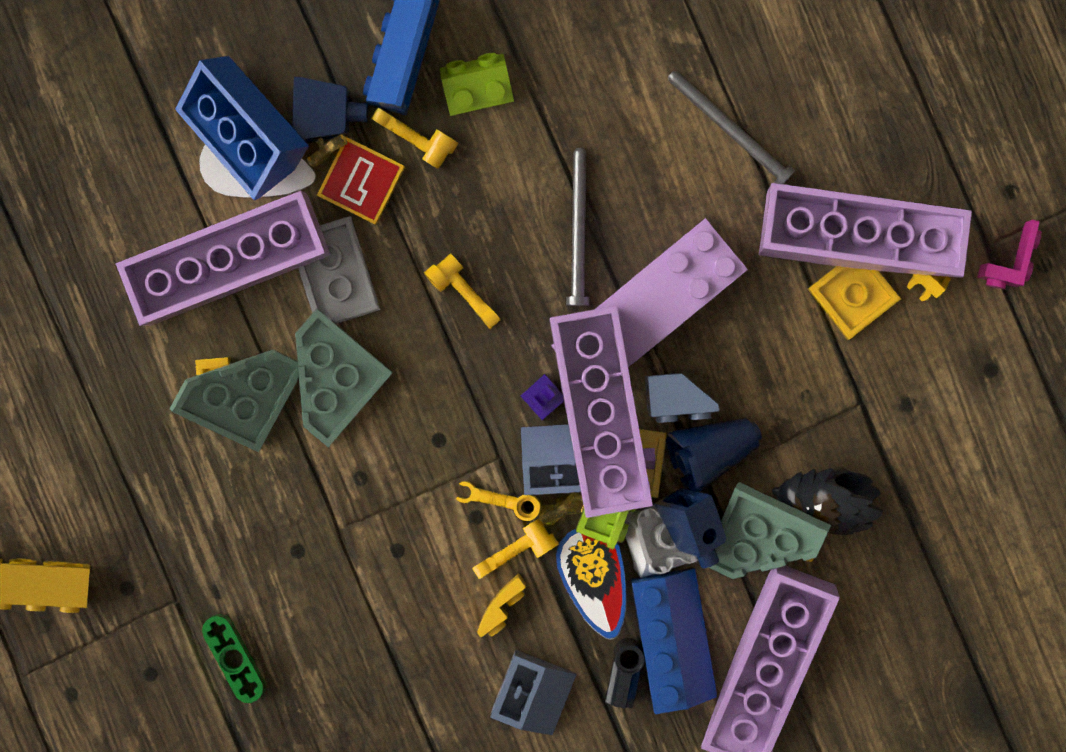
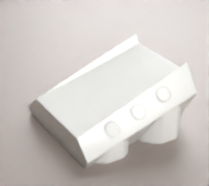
[624,505,698,578]

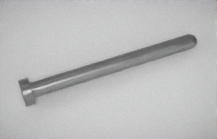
[668,71,795,184]
[566,148,589,306]

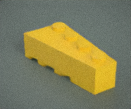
[0,558,90,613]

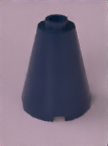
[666,418,762,492]

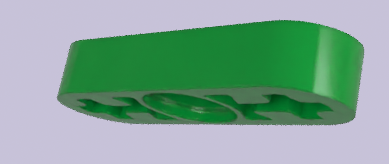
[202,614,266,703]

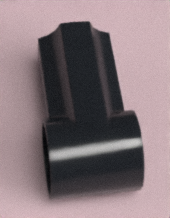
[605,638,644,708]

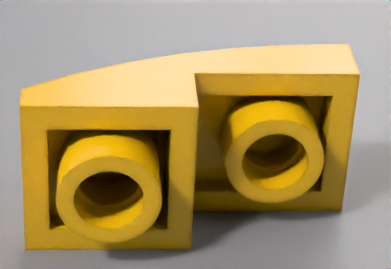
[477,573,526,637]

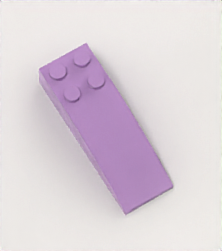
[759,183,972,277]
[551,218,748,367]
[549,306,653,518]
[701,566,840,752]

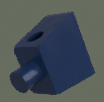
[292,77,369,143]
[655,488,726,568]

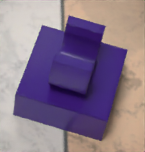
[521,374,564,420]

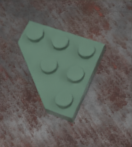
[295,308,392,447]
[170,349,299,452]
[709,482,831,579]

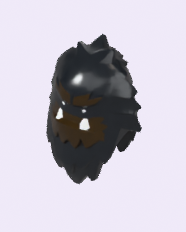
[772,468,883,535]

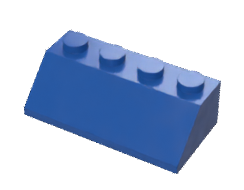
[363,0,440,116]
[175,56,309,200]
[630,568,717,714]

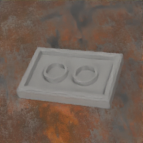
[298,216,381,324]

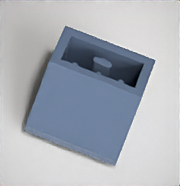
[645,373,719,423]
[521,424,581,495]
[490,649,576,735]

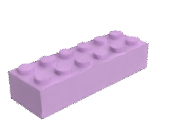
[116,191,331,326]

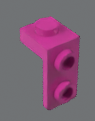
[977,220,1042,290]

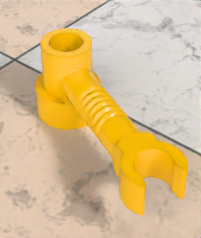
[371,108,459,169]
[424,254,500,329]
[456,481,541,521]
[472,519,559,579]

